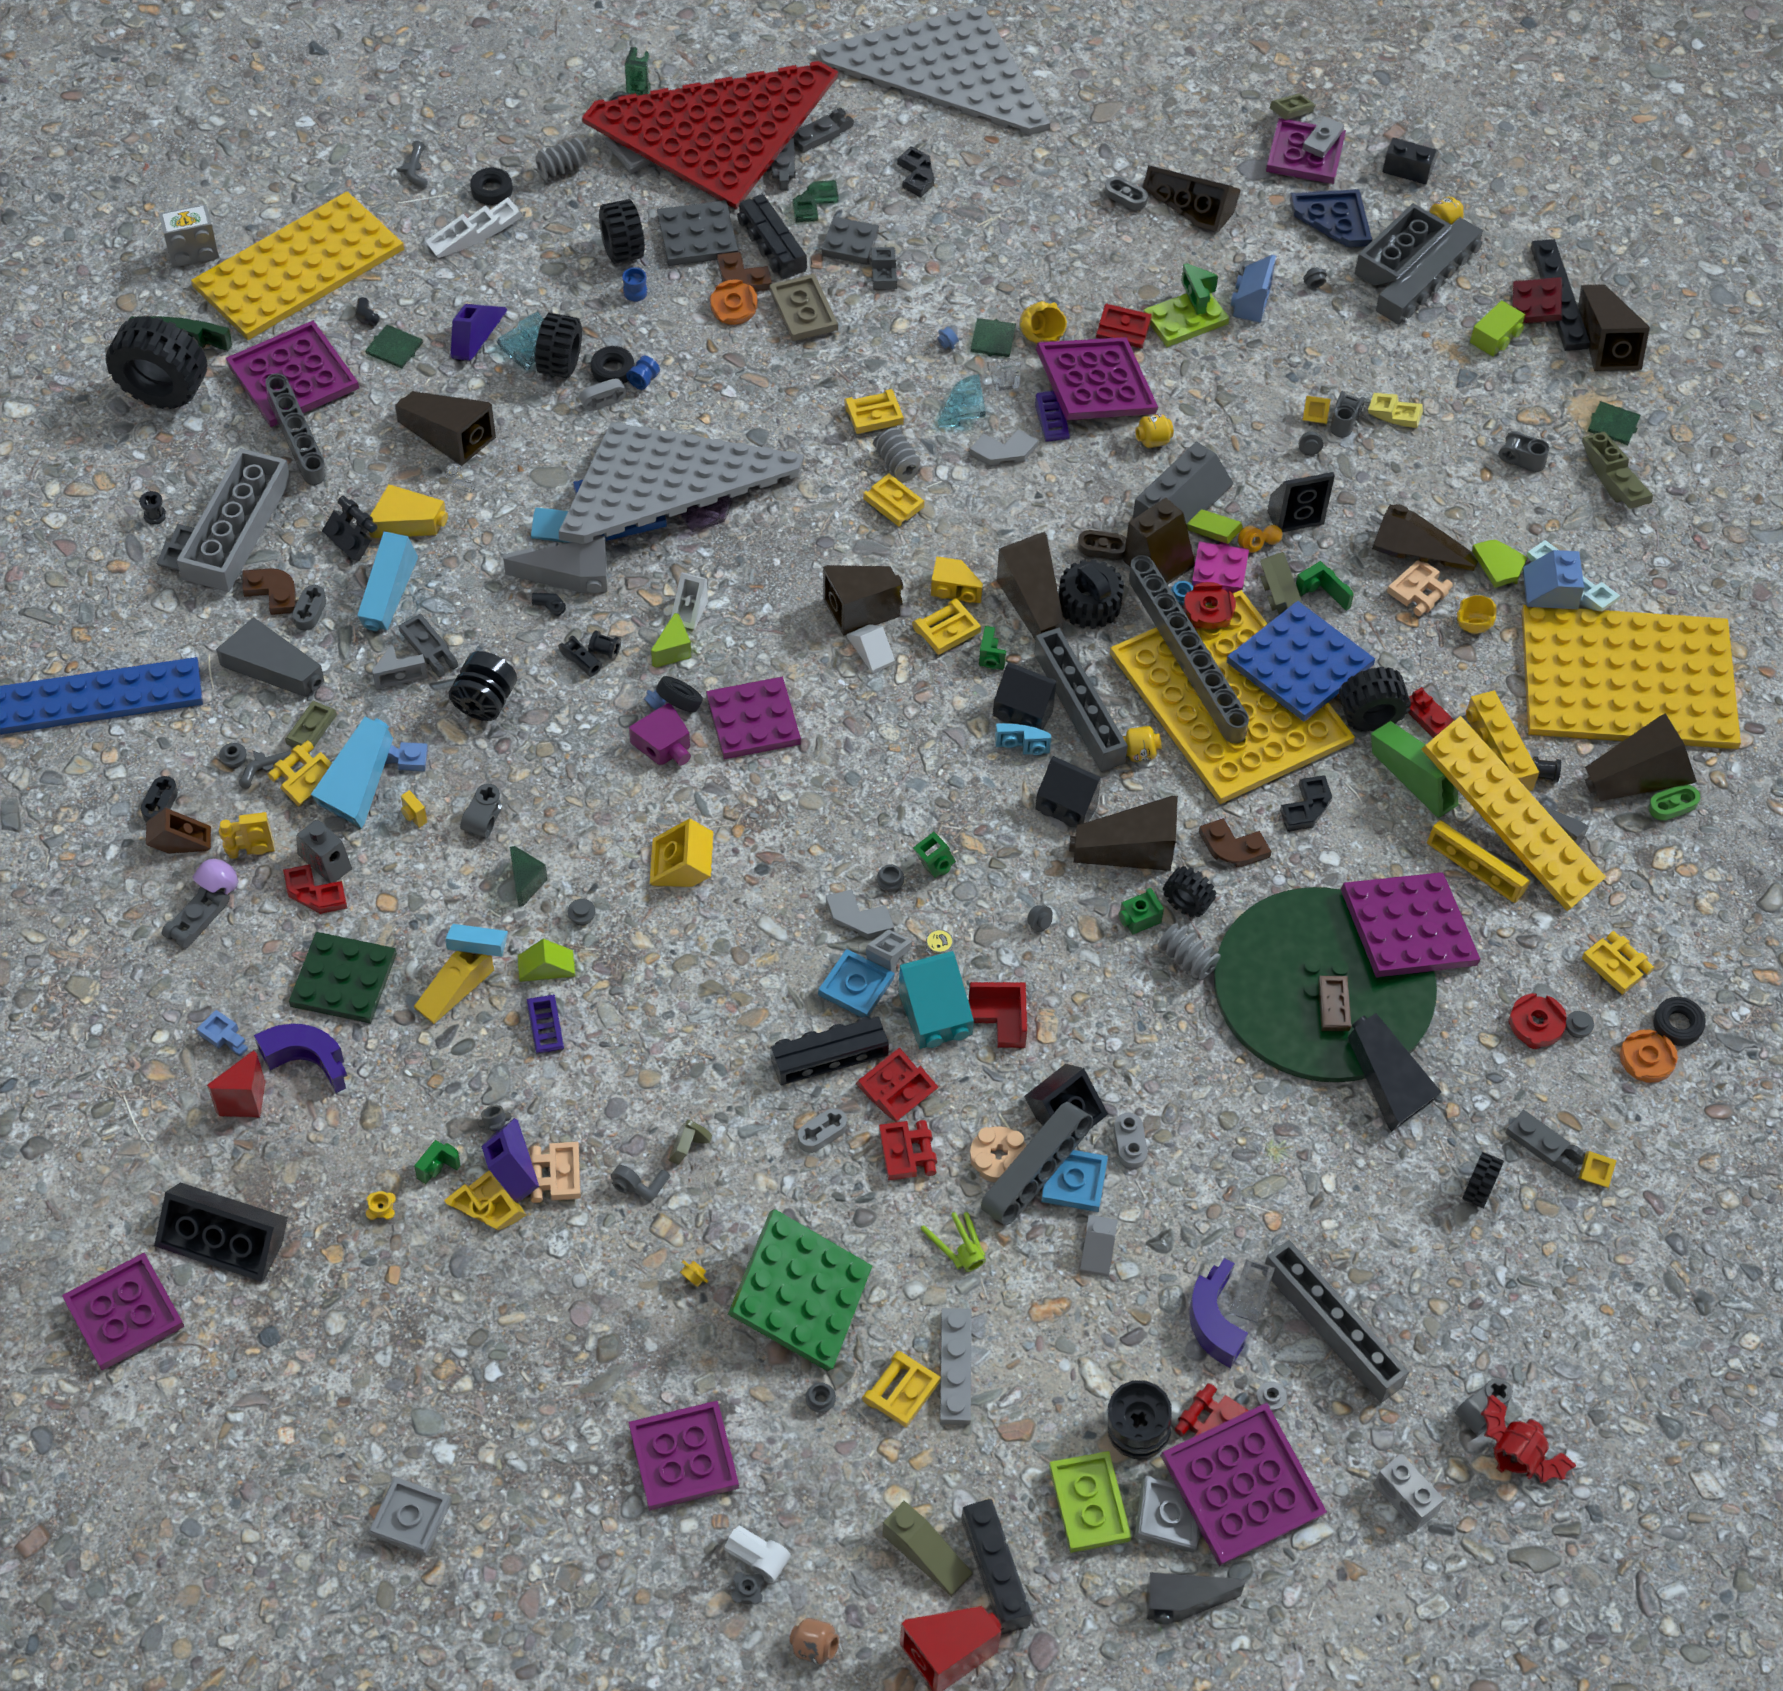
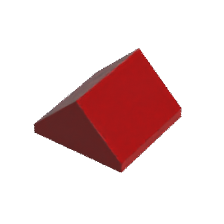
[207,1050,266,1118]

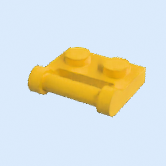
[844,389,904,434]
[912,598,981,655]
[862,1351,941,1428]

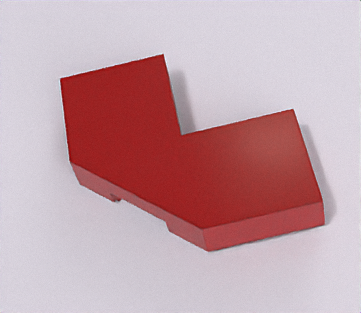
[283,864,347,914]

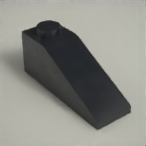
[1147,1572,1245,1625]

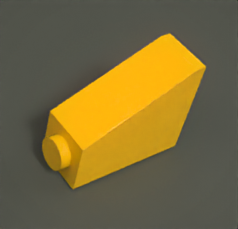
[369,484,448,538]

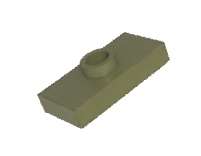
[1269,93,1316,120]
[285,700,337,754]

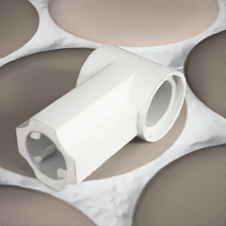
[724,1525,791,1583]

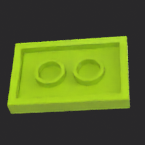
[1143,293,1230,347]
[1049,1451,1131,1553]

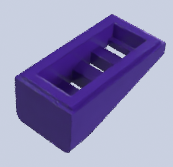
[1035,391,1070,442]
[526,994,564,1054]

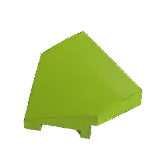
[1472,539,1527,588]

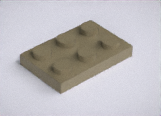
[770,274,838,342]

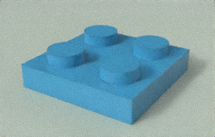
[818,949,895,1017]
[1041,1150,1108,1212]

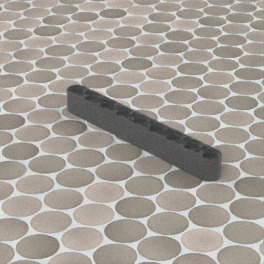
[1129,555,1249,743]

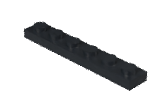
[1530,239,1590,351]

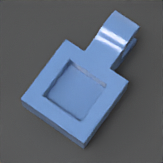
[385,742,428,771]
[197,1010,248,1056]

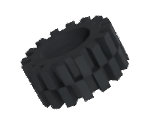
[1163,866,1216,917]
[1462,1151,1504,1209]

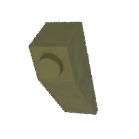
[882,1501,972,1597]

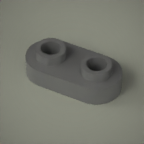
[1104,176,1148,210]

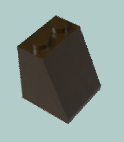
[1123,497,1195,585]
[823,565,903,636]

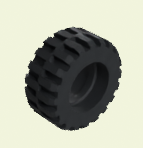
[105,316,208,409]

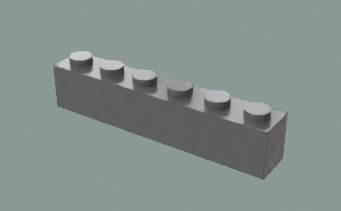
[1376,217,1483,325]
[1034,628,1128,772]
[1263,1240,1409,1403]

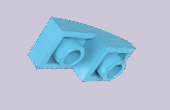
[995,723,1051,755]

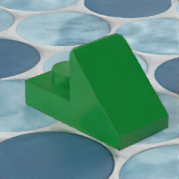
[1181,263,1218,315]

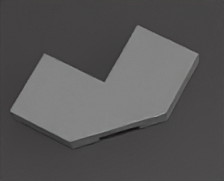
[970,430,1038,465]
[826,889,894,939]

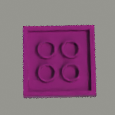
[1266,118,1346,184]
[706,676,801,760]
[62,1252,185,1371]
[628,1400,739,1511]

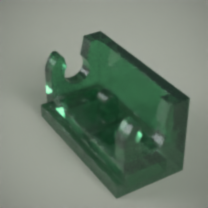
[625,47,651,96]

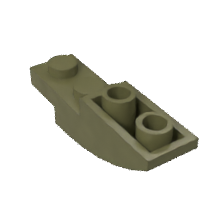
[1582,431,1653,509]

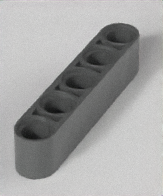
[265,373,326,485]
[981,1102,1093,1225]

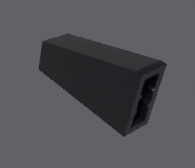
[1348,1013,1441,1132]

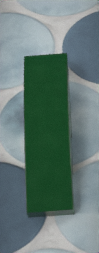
[129,316,233,351]

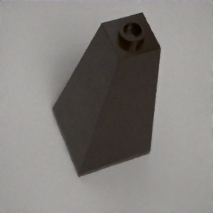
[1578,284,1650,371]
[395,391,496,466]
[996,531,1064,639]
[1584,713,1697,801]
[1069,795,1178,871]

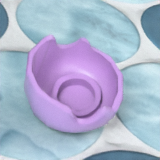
[192,859,238,895]

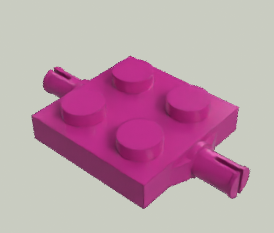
[1192,541,1249,593]

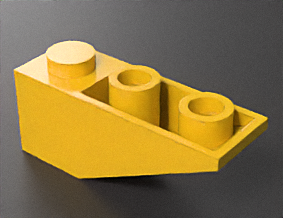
[414,951,494,1024]

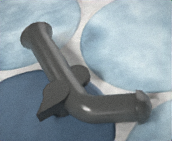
[396,141,428,189]
[239,750,291,788]

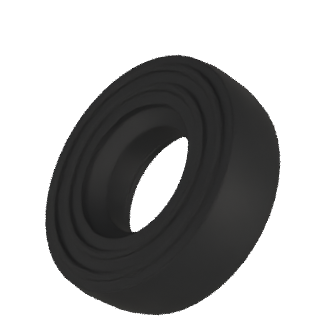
[470,167,513,205]
[591,346,635,384]
[656,676,703,712]
[1653,997,1706,1046]

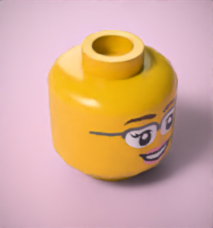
[1429,196,1464,225]
[1135,414,1174,448]
[1123,726,1162,762]

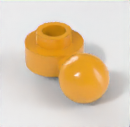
[1238,525,1283,553]

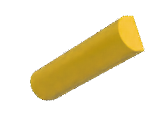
[1427,820,1530,903]

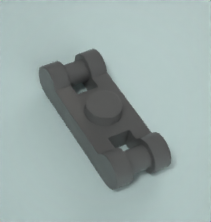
[161,886,230,949]

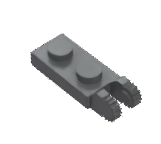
[792,108,854,153]
[398,614,459,677]
[1505,1109,1585,1177]

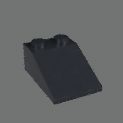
[1267,472,1335,532]

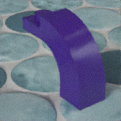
[254,1023,347,1093]
[1189,1258,1248,1369]

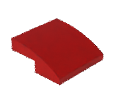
[856,1047,939,1122]

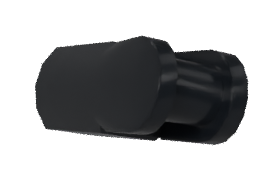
[558,636,602,677]

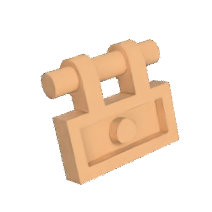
[1387,559,1453,616]
[530,1142,581,1203]

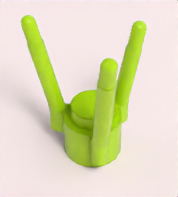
[921,1212,986,1272]

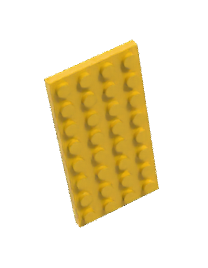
[191,191,404,340]

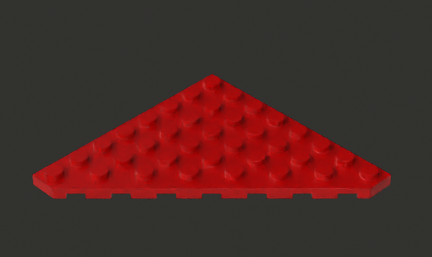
[582,61,838,210]

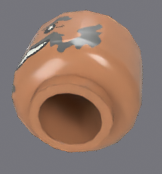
[790,1618,839,1664]

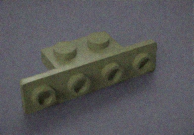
[1260,552,1302,615]

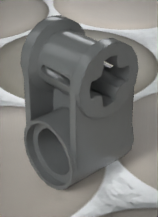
[1330,391,1365,437]
[1498,431,1550,472]
[460,783,502,838]
[1455,1378,1513,1436]

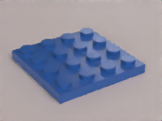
[1227,601,1375,722]

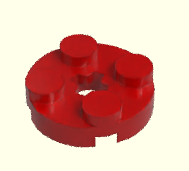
[1183,582,1236,629]
[1508,993,1567,1049]

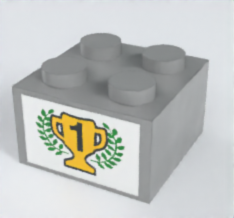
[159,204,219,268]

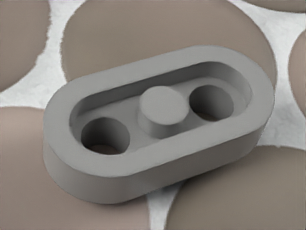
[1114,1113,1148,1169]

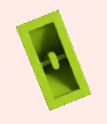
[651,613,692,668]
[518,938,575,982]

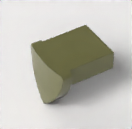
[668,1120,712,1165]

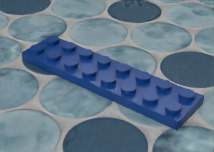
[0,657,203,735]

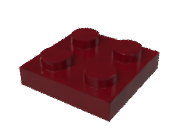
[1512,277,1562,323]

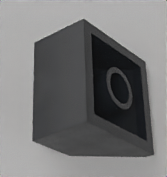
[1382,137,1439,185]
[993,662,1057,730]
[1035,756,1101,828]
[1024,1064,1108,1128]

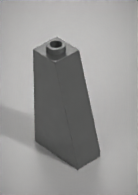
[216,617,324,697]

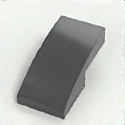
[871,247,897,289]
[156,523,195,571]

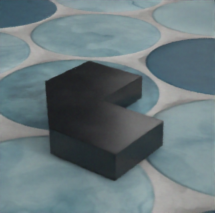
[897,146,935,198]
[1280,775,1333,832]

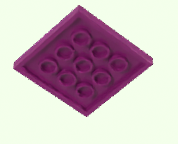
[226,320,359,427]
[1036,337,1158,420]
[1341,872,1481,977]
[1160,1403,1327,1567]

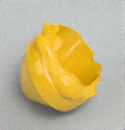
[1019,301,1067,344]

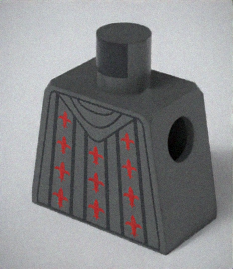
[296,820,352,883]

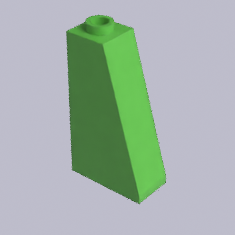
[1371,721,1459,818]

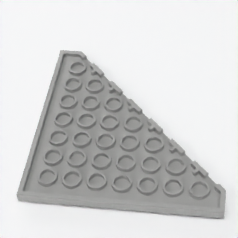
[816,5,1051,135]
[559,422,804,544]

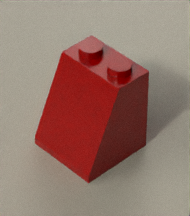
[899,1606,1002,1691]

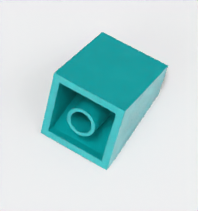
[898,951,974,1049]

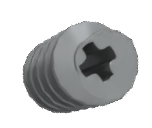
[535,138,588,181]
[872,427,921,482]
[1158,923,1221,980]

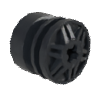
[448,651,517,721]
[1108,1380,1172,1459]

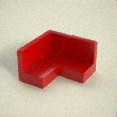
[968,982,1027,1048]

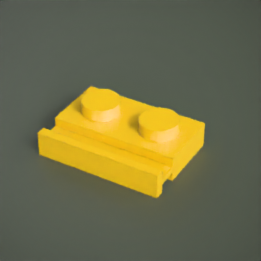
[863,474,925,527]

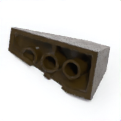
[1142,165,1241,232]
[1372,504,1478,571]

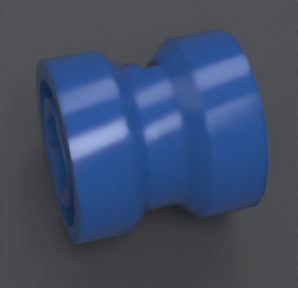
[622,267,647,302]
[626,355,660,390]

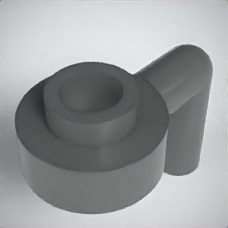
[611,1165,670,1202]

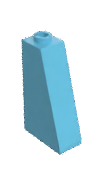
[357,531,418,631]
[311,716,393,829]

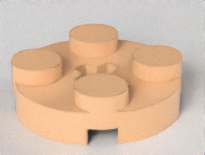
[970,1126,1027,1183]

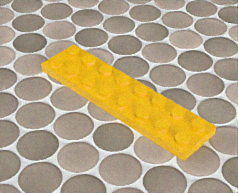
[1421,715,1606,911]

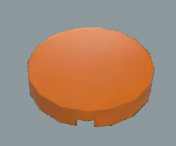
[710,279,758,325]
[1619,1030,1678,1083]

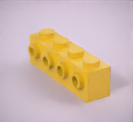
[1465,690,1539,792]

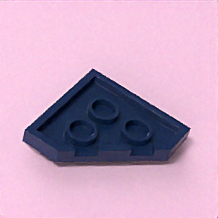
[1290,189,1372,247]

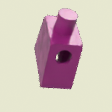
[629,703,691,766]

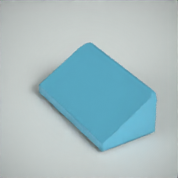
[531,507,570,543]
[445,924,508,957]

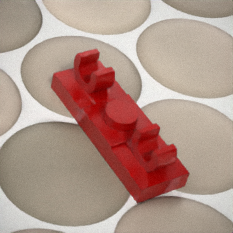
[1409,687,1455,738]

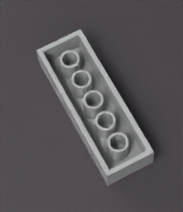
[177,448,291,592]

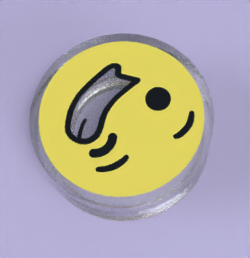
[926,929,953,956]

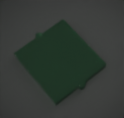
[970,318,1016,358]
[365,325,423,369]
[1587,401,1641,445]

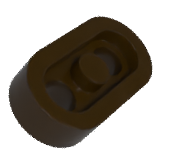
[1077,530,1126,560]

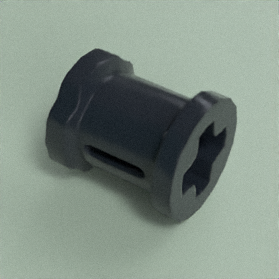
[139,491,166,525]
[588,630,621,660]
[1532,756,1561,783]

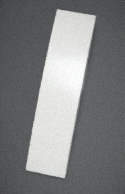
[425,197,523,258]

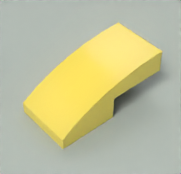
[1368,393,1423,428]

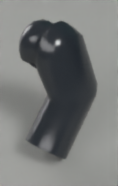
[355,297,380,326]
[532,593,566,616]

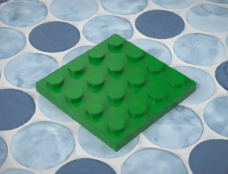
[727,1209,873,1371]

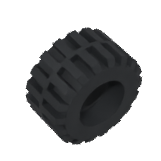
[599,199,645,264]
[535,312,582,379]
[1058,559,1124,629]
[1339,667,1411,732]

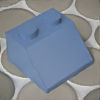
[1230,255,1276,323]
[1523,550,1584,609]

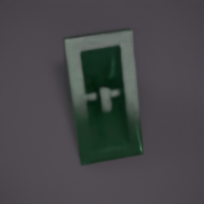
[510,846,548,907]

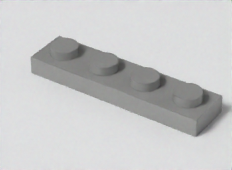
[940,1308,972,1425]

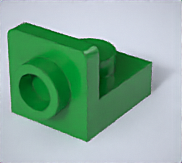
[979,626,1006,670]
[414,1140,461,1184]

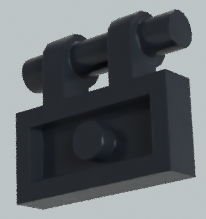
[322,496,377,561]

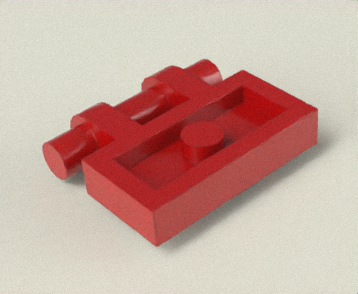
[879,1120,938,1181]
[1174,1383,1249,1437]

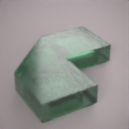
[792,180,839,223]

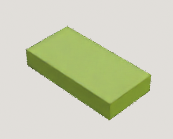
[1187,509,1243,544]

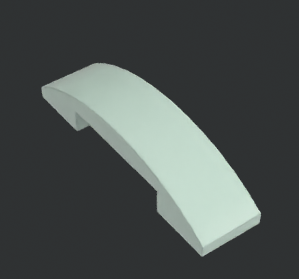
[1527,540,1620,612]

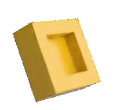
[1302,395,1331,424]
[400,790,428,828]
[1578,1151,1617,1188]

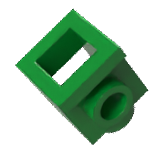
[913,832,956,878]
[1119,888,1164,935]

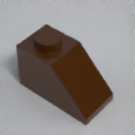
[146,808,211,854]

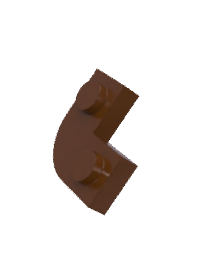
[717,252,772,292]
[242,568,296,615]
[1199,818,1272,867]

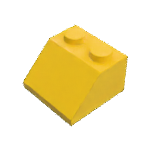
[649,818,713,887]

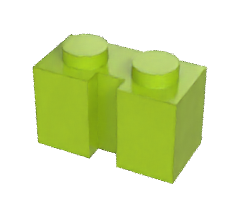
[1470,300,1525,357]

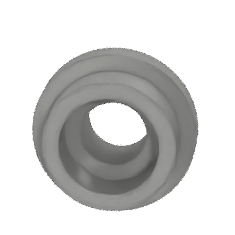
[1256,1381,1287,1411]

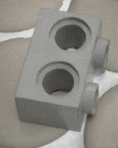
[1374,1453,1445,1531]

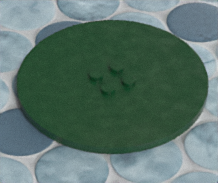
[1214,887,1437,1083]

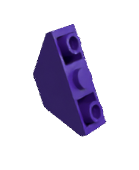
[450,304,507,361]
[481,1118,539,1203]

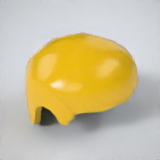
[1457,595,1496,634]

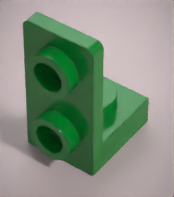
[1295,561,1354,611]

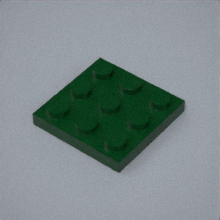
[289,932,397,1024]

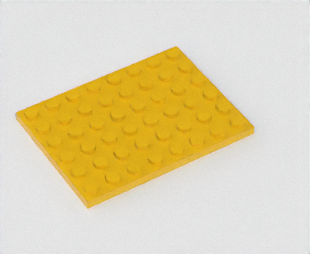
[1109,590,1355,804]
[1521,605,1741,749]

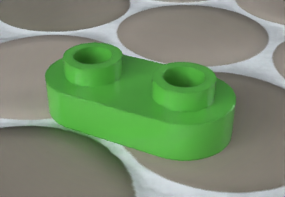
[1648,785,1701,820]

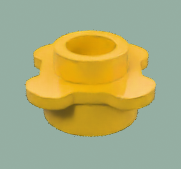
[365,1191,396,1220]
[679,1260,709,1287]

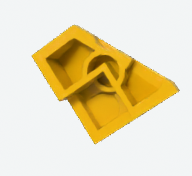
[444,1170,527,1230]

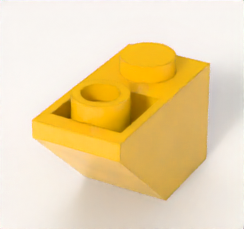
[931,556,983,603]

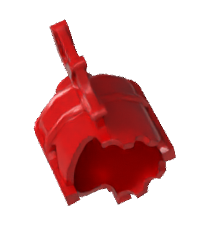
[1481,1395,1576,1484]

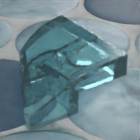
[497,311,544,370]
[938,374,986,428]

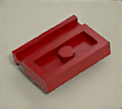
[1096,303,1152,349]

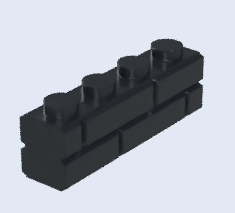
[737,194,807,280]
[770,1016,889,1086]
[961,1499,1032,1635]

